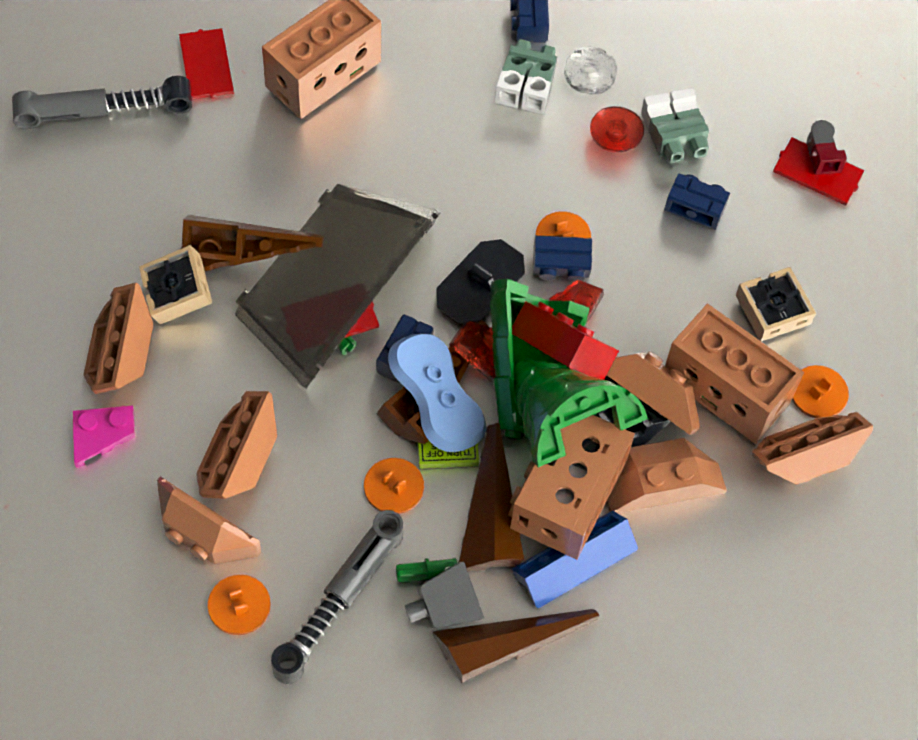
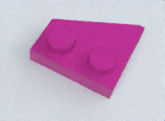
[73,405,136,468]

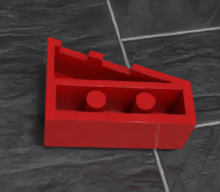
[512,301,619,380]

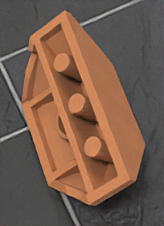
[83,283,154,394]
[607,351,700,435]
[196,391,277,499]
[752,412,873,485]
[607,438,727,513]
[157,476,261,564]

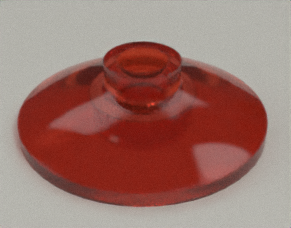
[590,106,644,153]

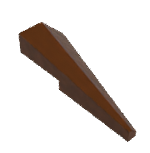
[179,215,324,272]
[376,319,489,445]
[458,423,524,572]
[433,609,599,683]

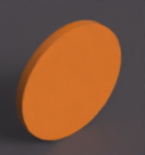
[536,211,591,238]
[792,365,849,418]
[364,458,424,514]
[208,575,271,635]

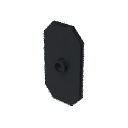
[436,239,525,324]

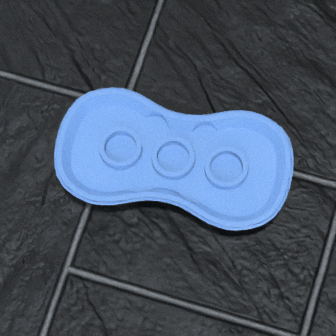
[388,333,486,452]

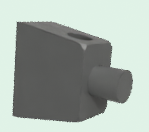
[404,562,484,629]

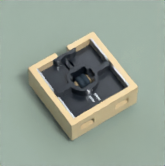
[139,245,212,324]
[735,267,816,341]

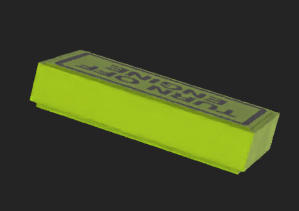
[418,441,479,469]

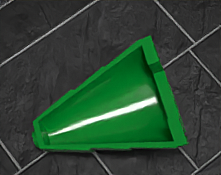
[490,279,590,440]
[514,358,648,468]

